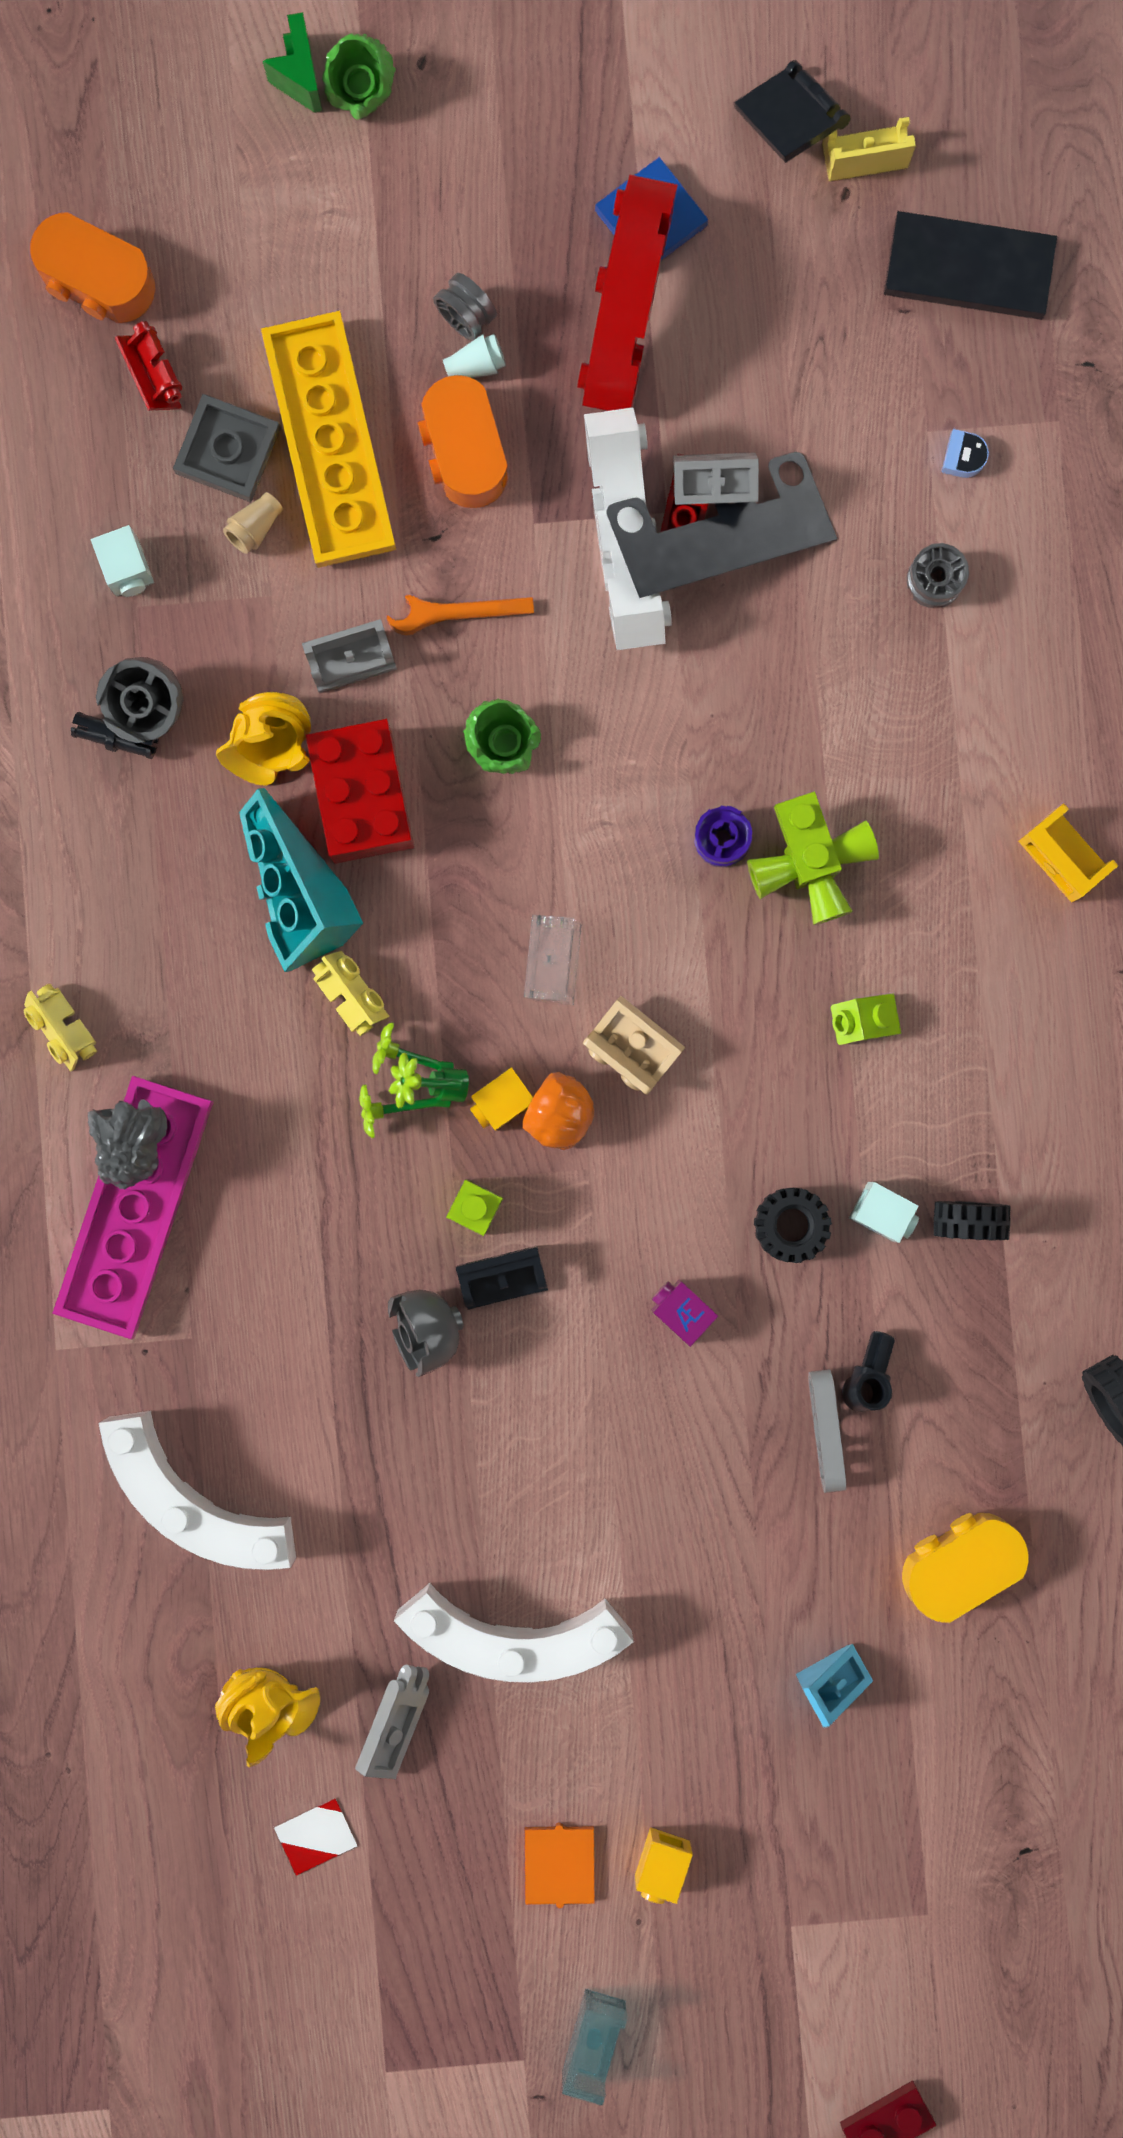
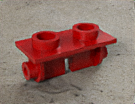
[115,321,182,411]

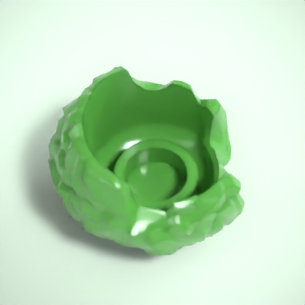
[322,33,396,120]
[463,698,541,774]

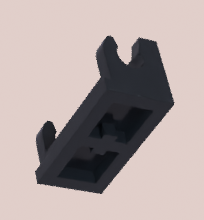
[455,1246,548,1310]

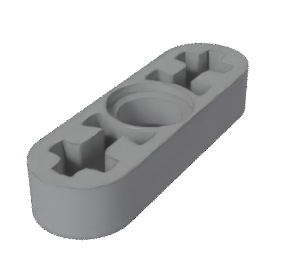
[808,1369,846,1493]

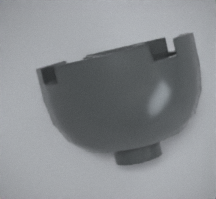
[96,657,184,743]
[388,1289,464,1377]

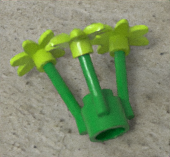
[359,1022,469,1138]

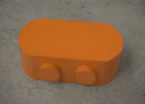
[30,212,155,323]
[417,375,508,508]

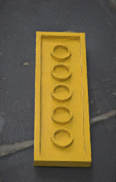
[261,311,396,568]

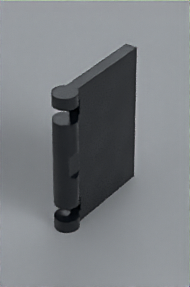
[734,60,851,163]

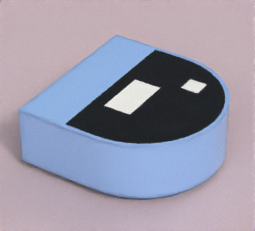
[941,429,989,478]

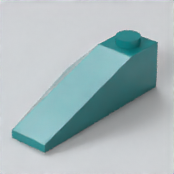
[239,788,363,972]

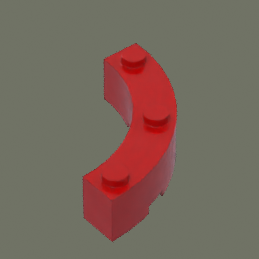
[577,175,678,411]

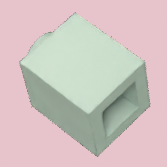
[90,525,154,597]
[849,1182,919,1243]

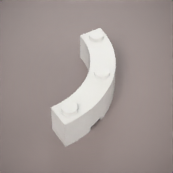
[584,407,672,650]
[99,1411,296,1570]
[394,1583,634,1682]

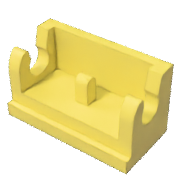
[822,117,916,181]

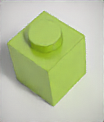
[446,1179,504,1236]

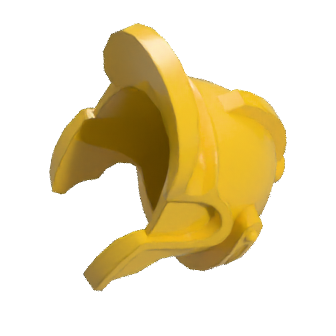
[216,692,311,786]
[215,1668,320,1767]

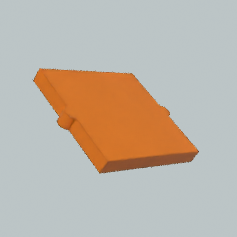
[525,1822,595,1908]

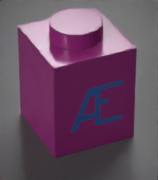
[651,1280,718,1347]

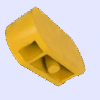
[902,1513,1029,1623]

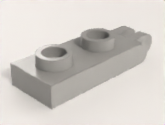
[355,1665,429,1779]

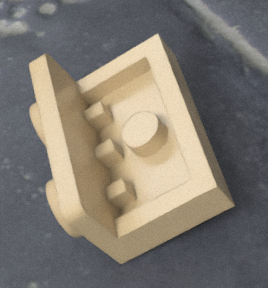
[583,996,685,1094]

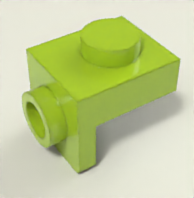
[831,993,902,1045]

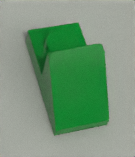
[263,12,322,113]

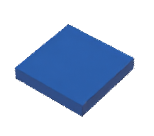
[595,157,709,260]

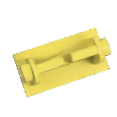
[312,951,390,1036]
[23,984,97,1072]

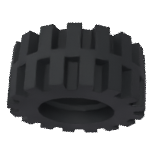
[934,1201,1011,1240]

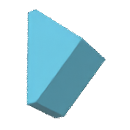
[796,1644,873,1727]

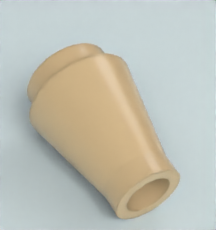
[223,492,283,554]

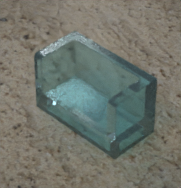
[562,1989,627,2105]

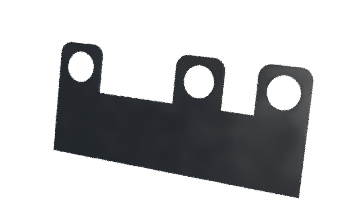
[606,452,837,598]

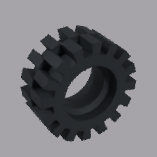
[754,1188,832,1263]

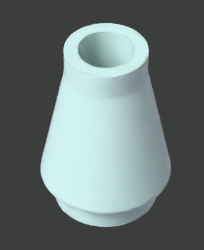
[443,334,506,378]

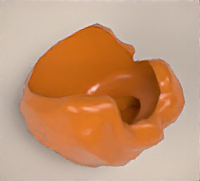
[522,1072,594,1150]

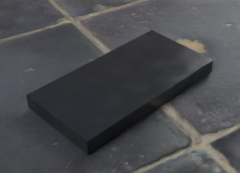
[883,211,1058,320]

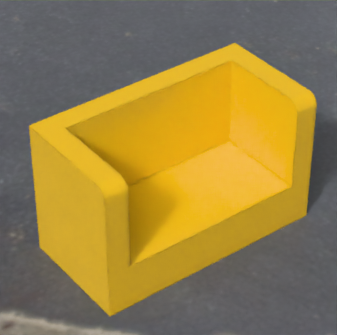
[1018,803,1119,903]

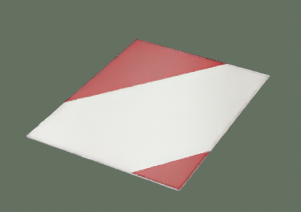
[274,1798,357,1876]

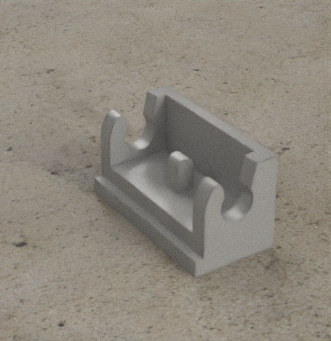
[673,453,759,505]
[302,619,397,693]

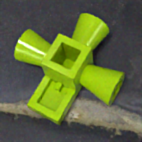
[747,791,879,925]

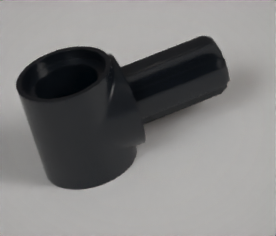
[842,1331,895,1412]

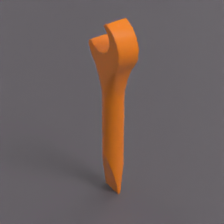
[386,595,534,636]

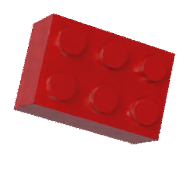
[305,719,414,864]

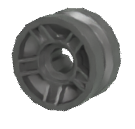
[433,273,497,341]
[906,543,969,608]

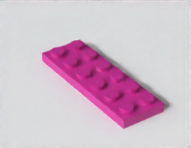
[52,1076,213,1340]

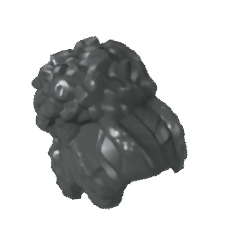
[88,1099,168,1189]

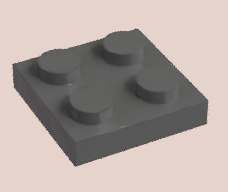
[173,394,281,503]

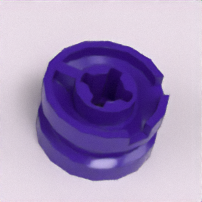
[694,805,753,868]

